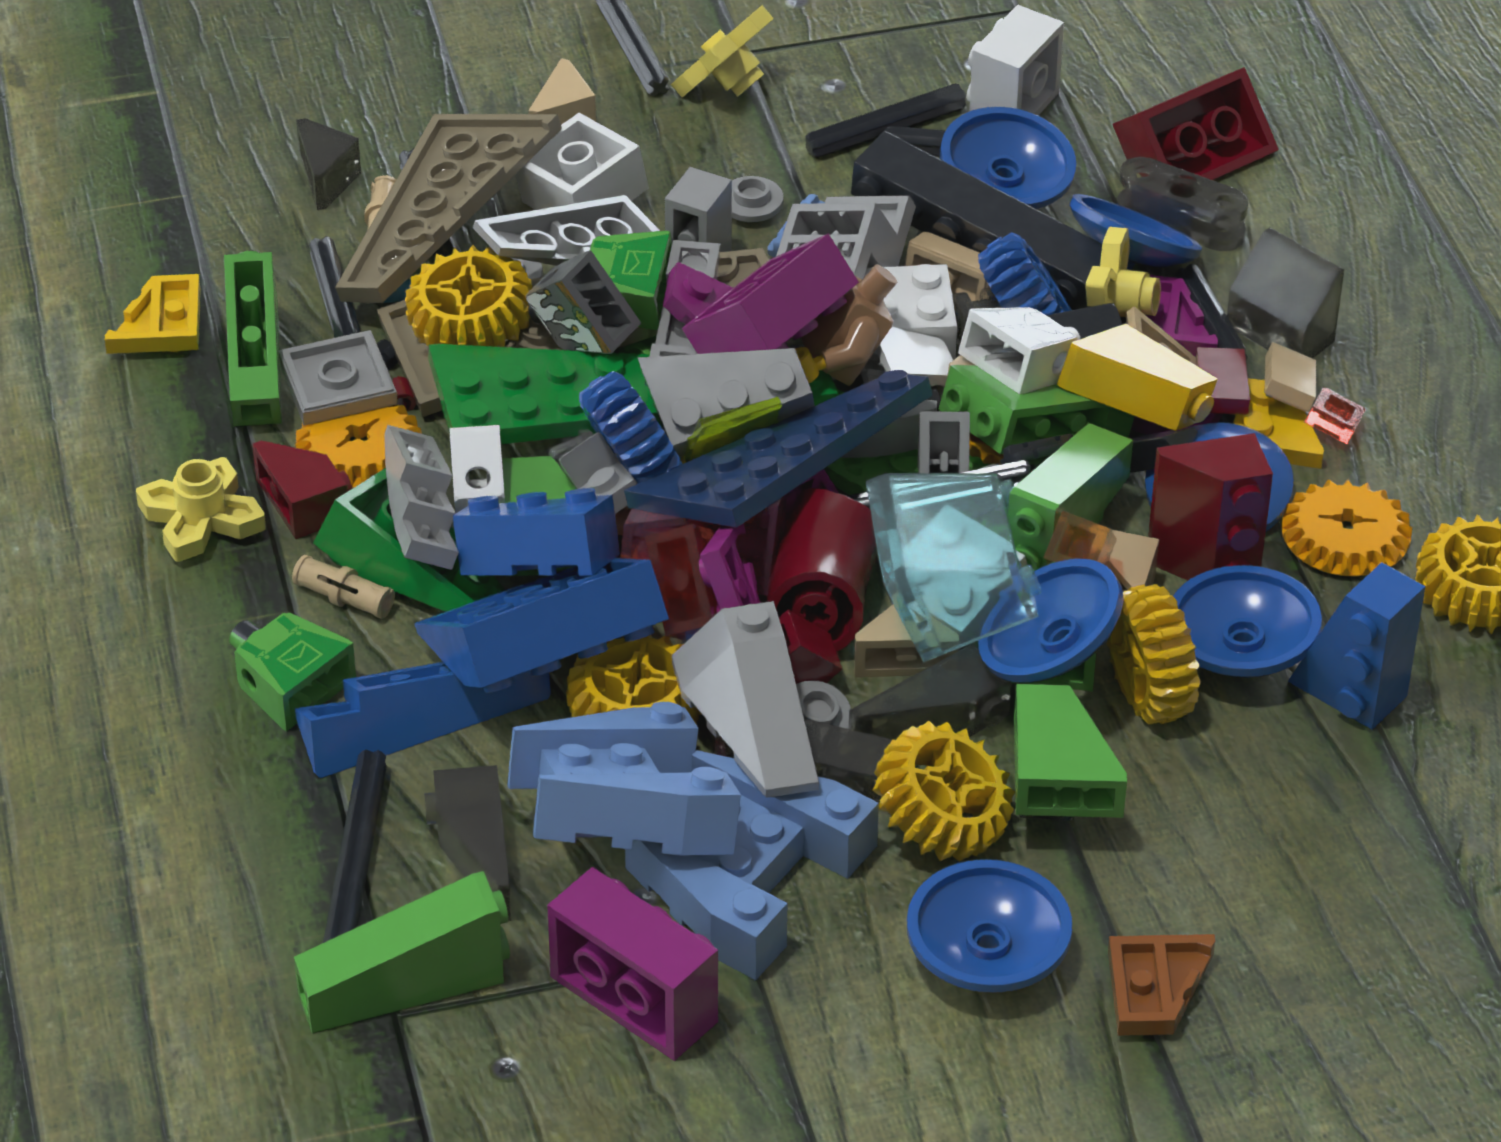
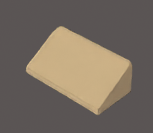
[904,232,993,310]

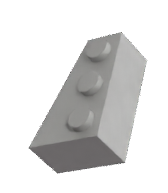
[638,348,815,461]

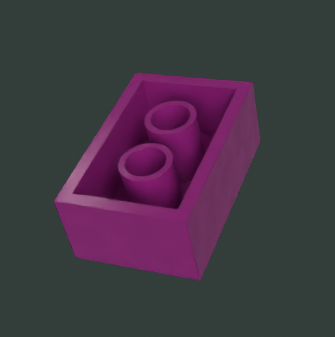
[682,233,859,354]
[547,867,718,1061]

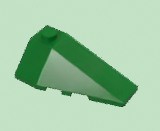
[313,468,505,612]

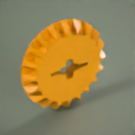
[295,405,422,488]
[1282,479,1412,576]

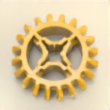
[405,244,533,347]
[1415,514,1501,634]
[1106,584,1201,724]
[566,635,702,724]
[873,721,1015,862]

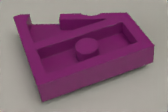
[699,523,761,613]

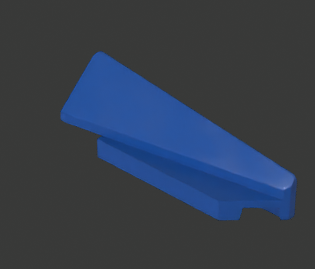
[295,662,551,778]

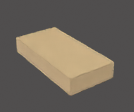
[1264,342,1316,412]

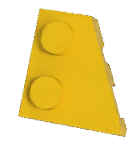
[104,274,201,354]
[1233,378,1324,469]

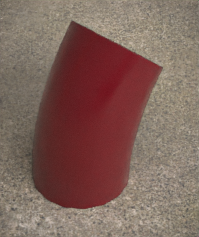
[767,488,886,651]

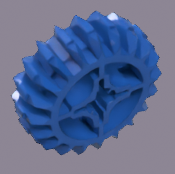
[978,233,1072,315]
[579,371,682,484]

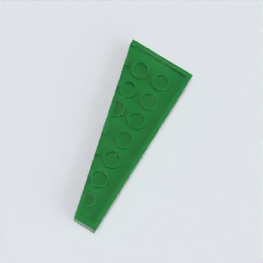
[428,344,838,444]

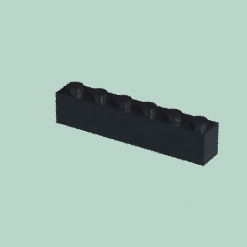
[851,130,1102,310]

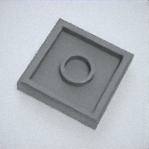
[278,330,398,425]

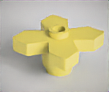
[671,5,774,98]
[1086,227,1161,318]
[136,457,266,562]

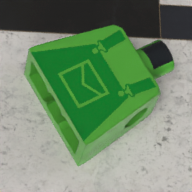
[562,231,672,330]
[229,613,356,732]

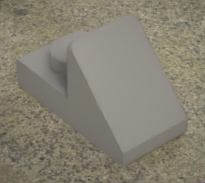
[559,432,637,514]

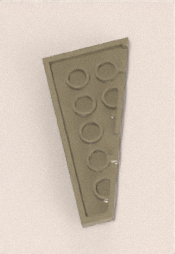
[335,114,562,304]

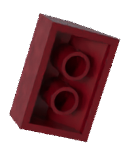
[1112,67,1279,199]
[1148,433,1273,581]

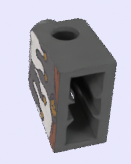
[526,250,641,354]

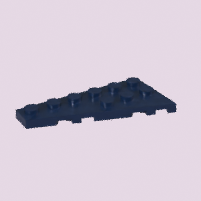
[624,370,933,528]

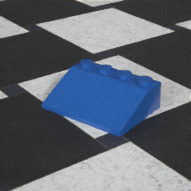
[414,558,669,693]

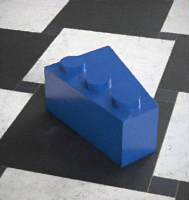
[453,488,620,575]
[1288,562,1425,730]

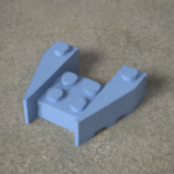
[507,702,741,856]
[625,750,879,980]

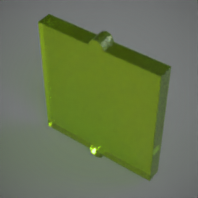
[684,397,782,462]

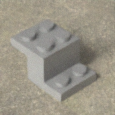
[776,196,916,280]

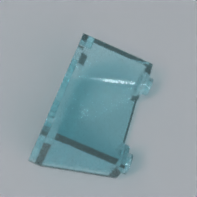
[866,473,1042,662]

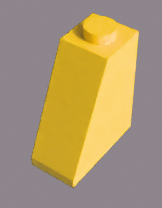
[1057,324,1218,431]

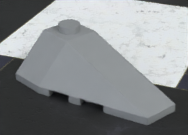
[473,195,660,266]
[672,601,819,798]

